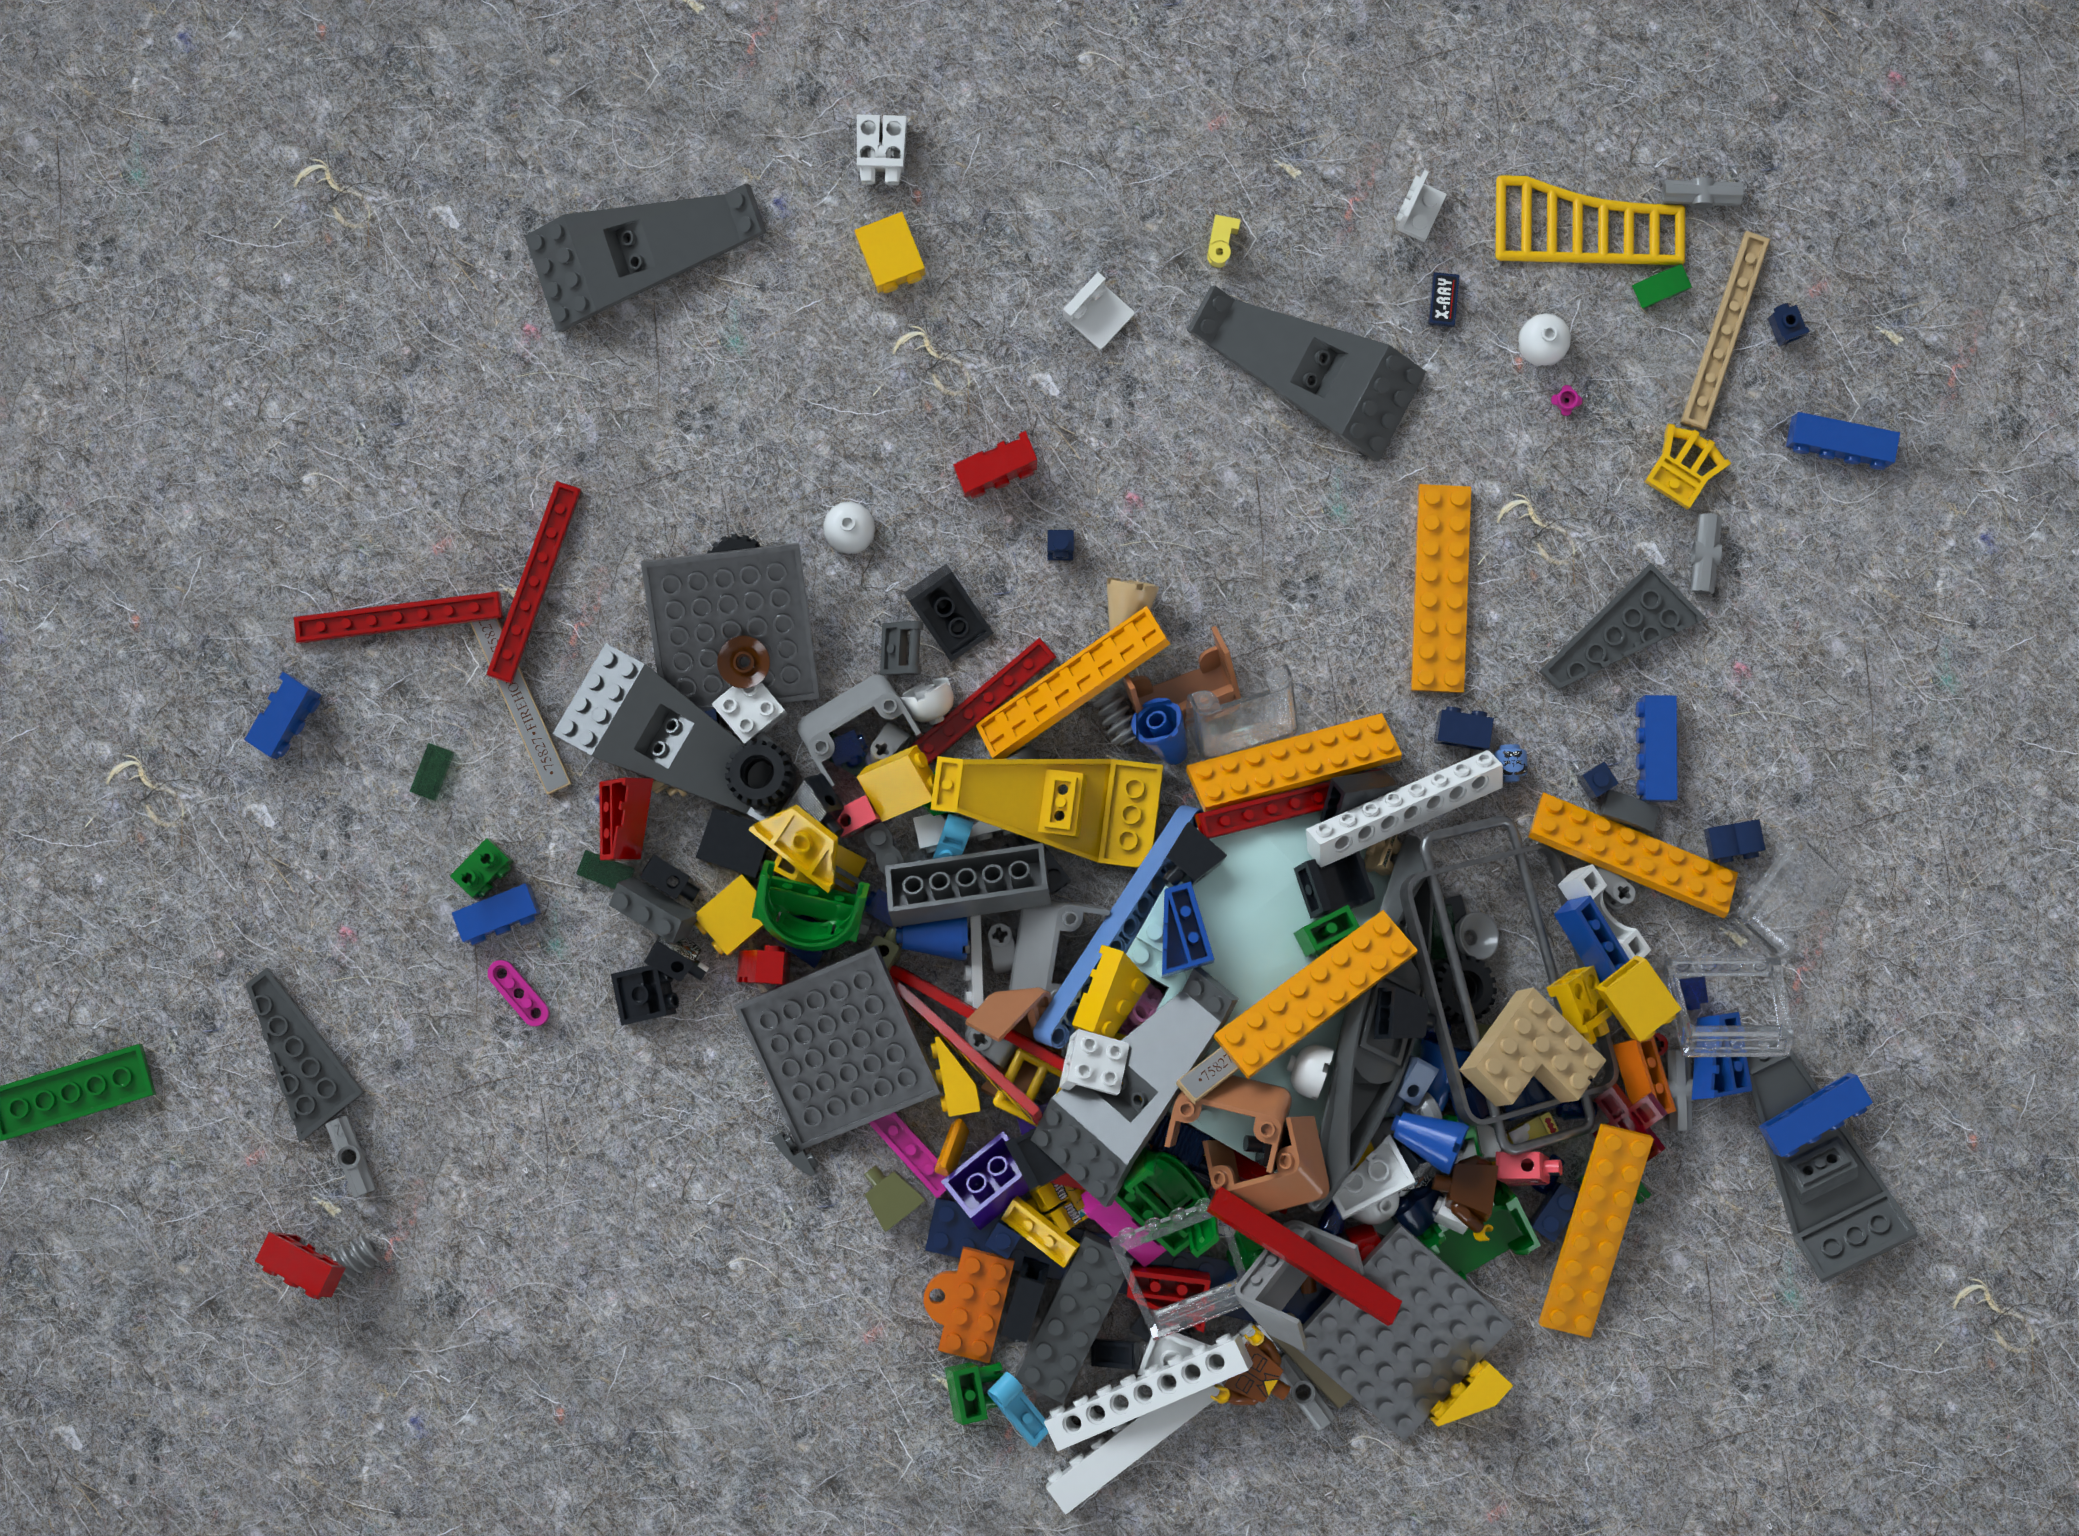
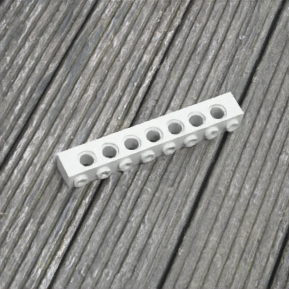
[1306,750,1503,868]
[1044,1333,1253,1451]

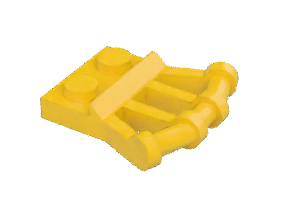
[1644,423,1732,510]

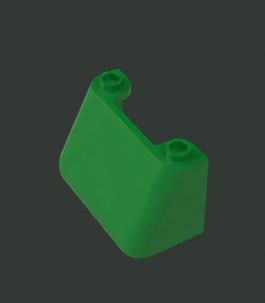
[1417,1179,1541,1282]

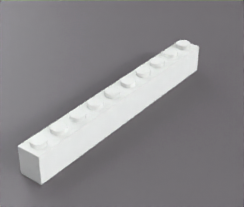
[1046,1322,1279,1515]

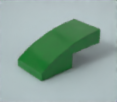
[1632,264,1693,310]

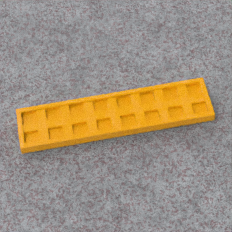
[1411,484,1471,693]
[976,606,1171,759]
[1186,713,1402,812]
[1528,792,1738,918]
[1214,910,1418,1079]
[1538,1123,1654,1338]

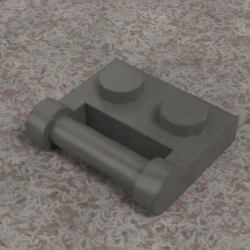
[880,621,923,676]

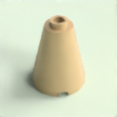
[1107,577,1159,631]

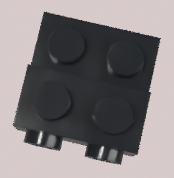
[611,965,679,1026]

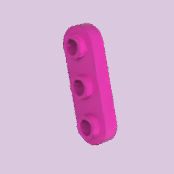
[488,960,550,1026]

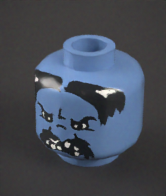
[1493,744,1528,783]

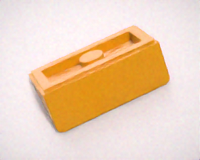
[934,1118,969,1177]

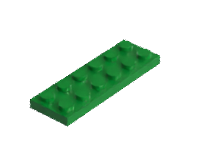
[0,1044,156,1142]

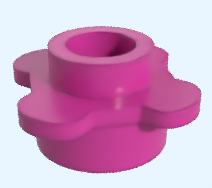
[1551,385,1582,416]

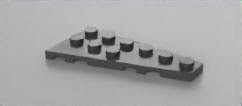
[1539,563,1706,690]
[245,968,365,1142]

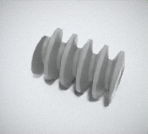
[1093,688,1137,746]
[331,1234,382,1287]

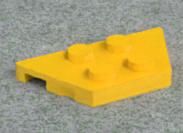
[749,804,838,893]

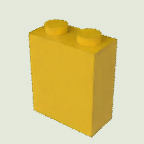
[854,212,926,293]
[857,745,935,822]
[694,874,764,956]
[1595,955,1682,1042]

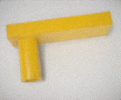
[1001,1196,1080,1268]

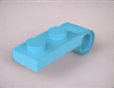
[932,814,974,859]
[987,1372,1049,1447]

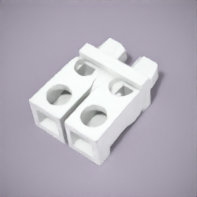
[857,114,907,185]

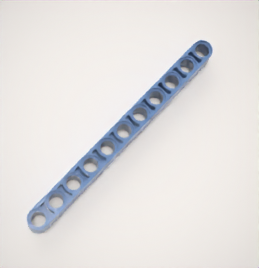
[1033,805,1204,1049]

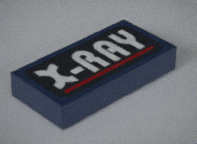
[1428,272,1460,327]

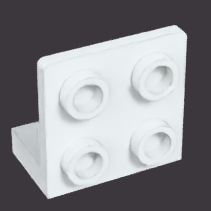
[1396,170,1447,242]
[1063,272,1134,350]
[712,682,788,746]
[1059,1029,1129,1096]

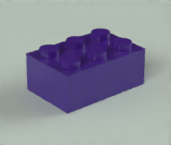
[941,1131,1030,1230]

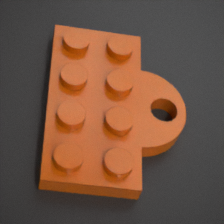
[923,1246,1015,1363]

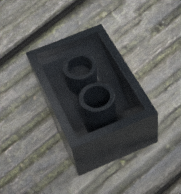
[904,564,994,662]

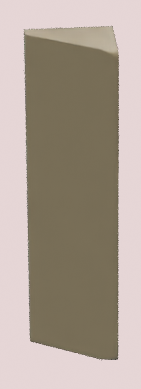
[1267,1313,1353,1409]

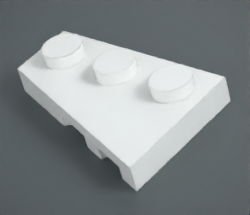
[1332,1134,1416,1220]
[1137,1325,1225,1377]

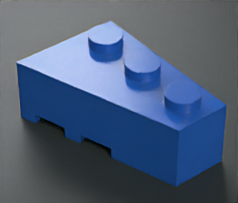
[244,671,321,760]
[1162,881,1215,978]
[1692,1012,1753,1100]

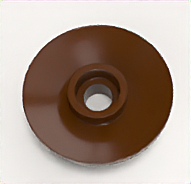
[717,636,770,689]

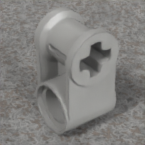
[865,721,911,766]
[1594,865,1636,910]
[988,923,1015,975]
[965,1027,1017,1068]

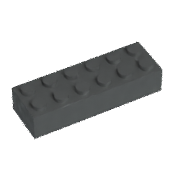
[885,843,1052,927]
[1015,1230,1134,1404]

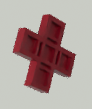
[1592,1083,1668,1162]

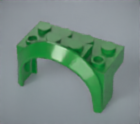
[752,859,870,951]
[1115,1147,1220,1258]

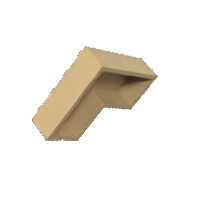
[1459,987,1606,1107]

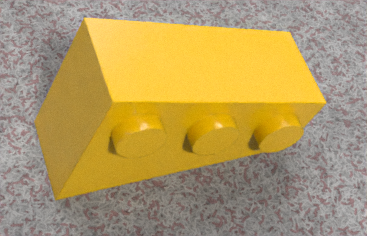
[1071,945,1150,1038]

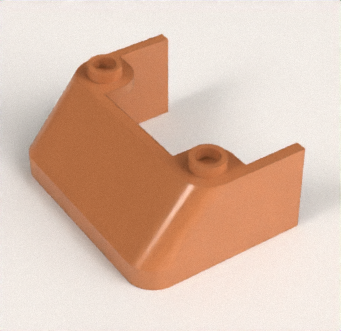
[1122,626,1241,729]
[965,987,1062,1102]
[1164,1075,1292,1173]
[1203,1116,1329,1214]

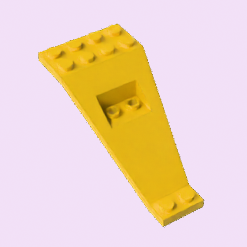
[930,756,1164,868]

